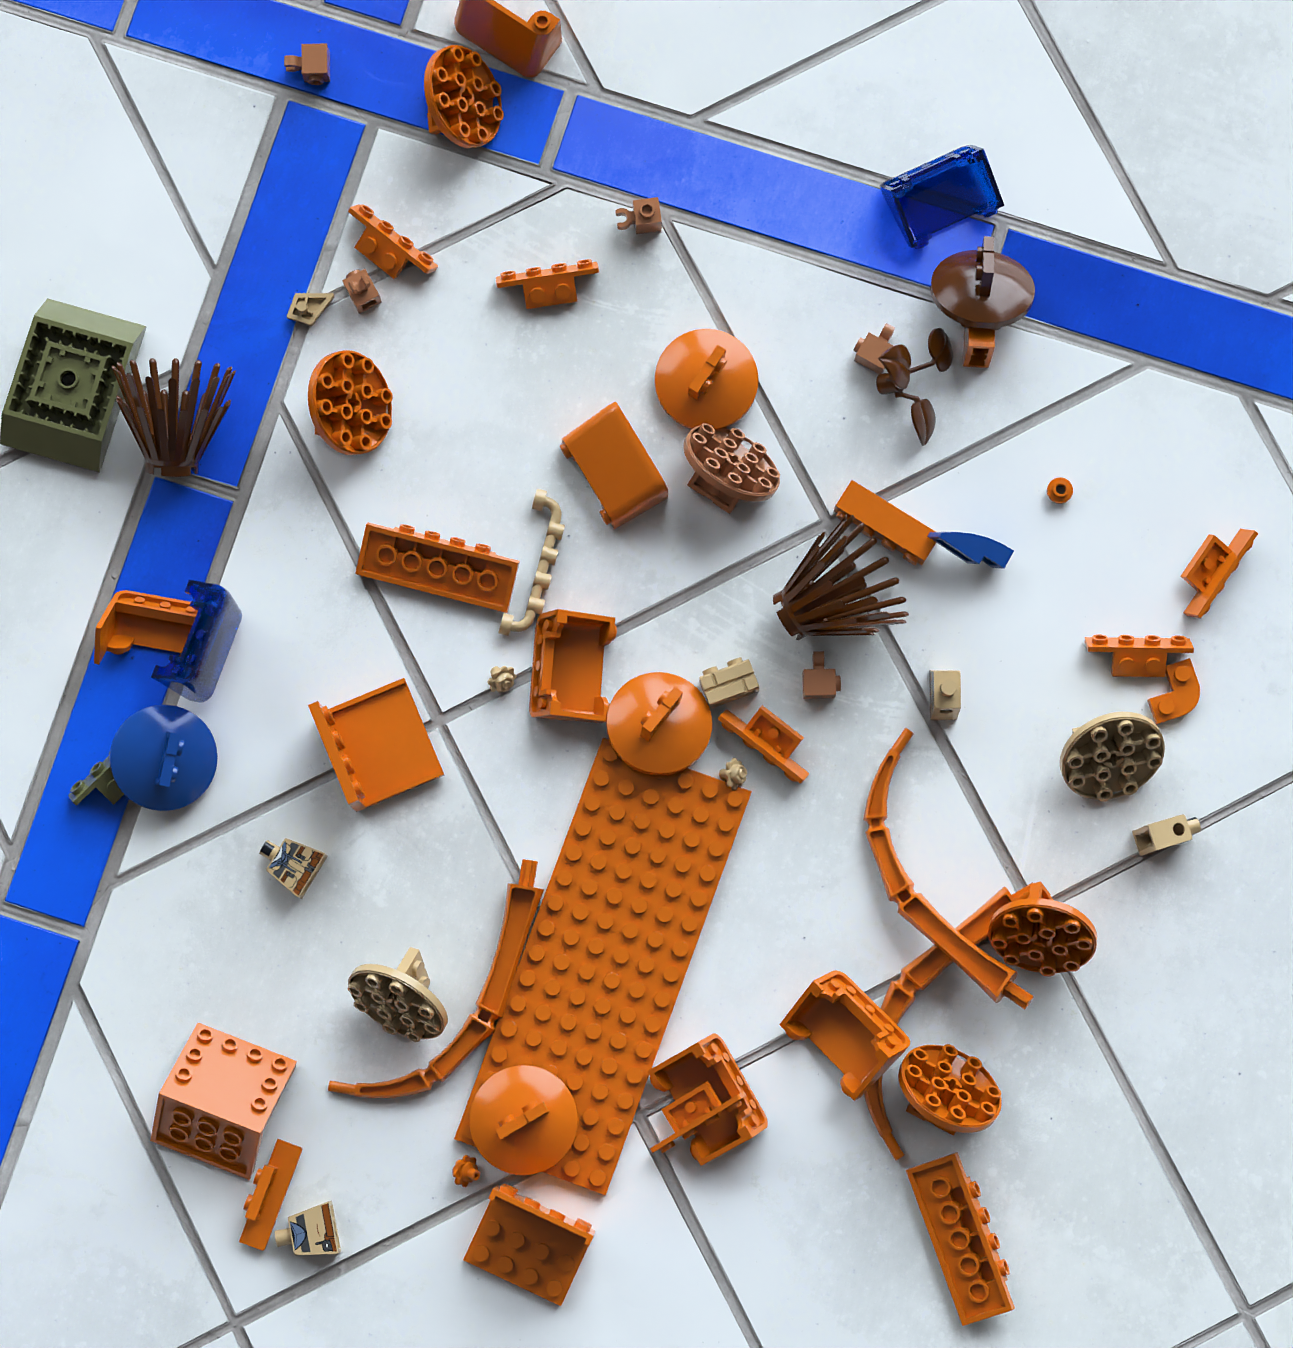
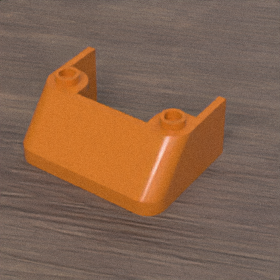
[94,590,217,683]

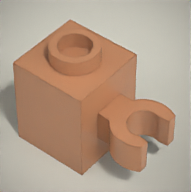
[284,43,330,85]
[615,197,662,234]
[342,269,382,314]
[853,323,895,374]
[802,651,841,699]

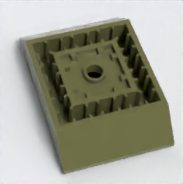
[0,298,147,473]

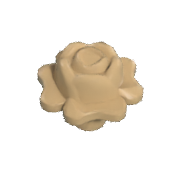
[487,666,517,693]
[719,758,747,790]

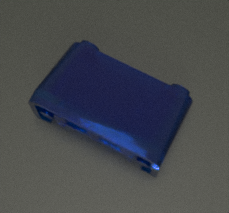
[880,145,1005,249]
[151,580,242,703]

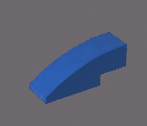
[927,531,1014,569]

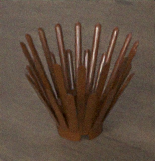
[112,358,236,477]
[773,514,909,640]

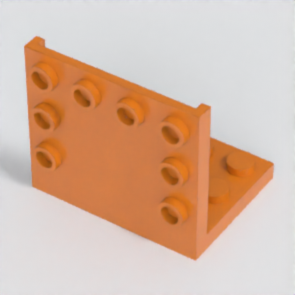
[308,678,444,812]
[150,1023,297,1180]
[463,1183,595,1306]

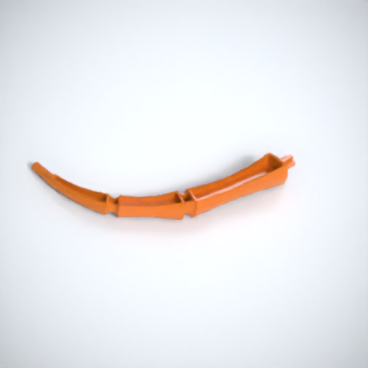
[863,728,1034,1010]
[328,859,544,1098]
[864,882,1033,1160]

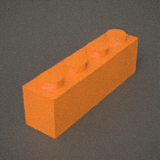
[834,480,936,565]

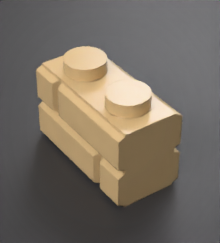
[699,657,760,709]

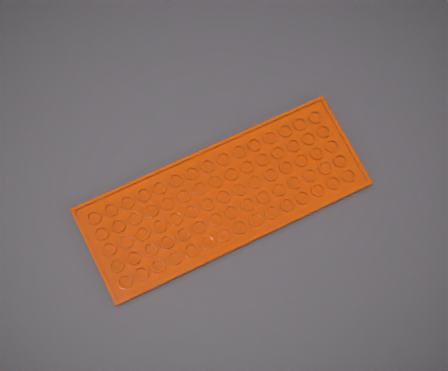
[454,737,752,1195]

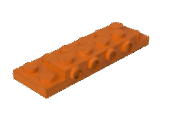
[355,522,520,613]
[906,1152,1015,1326]

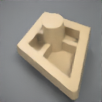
[287,293,334,326]

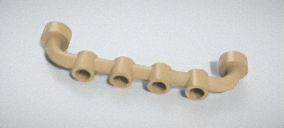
[498,488,565,636]

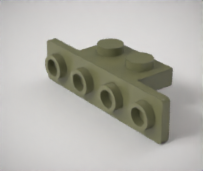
[68,752,124,805]

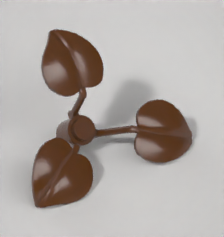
[876,328,953,446]

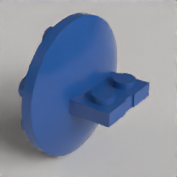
[110,705,218,811]

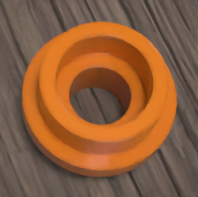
[1047,477,1073,504]

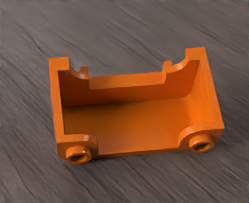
[454,0,562,77]
[560,402,668,529]
[529,609,617,723]
[779,970,910,1101]
[647,1033,768,1166]

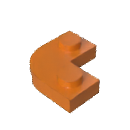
[1147,658,1200,725]

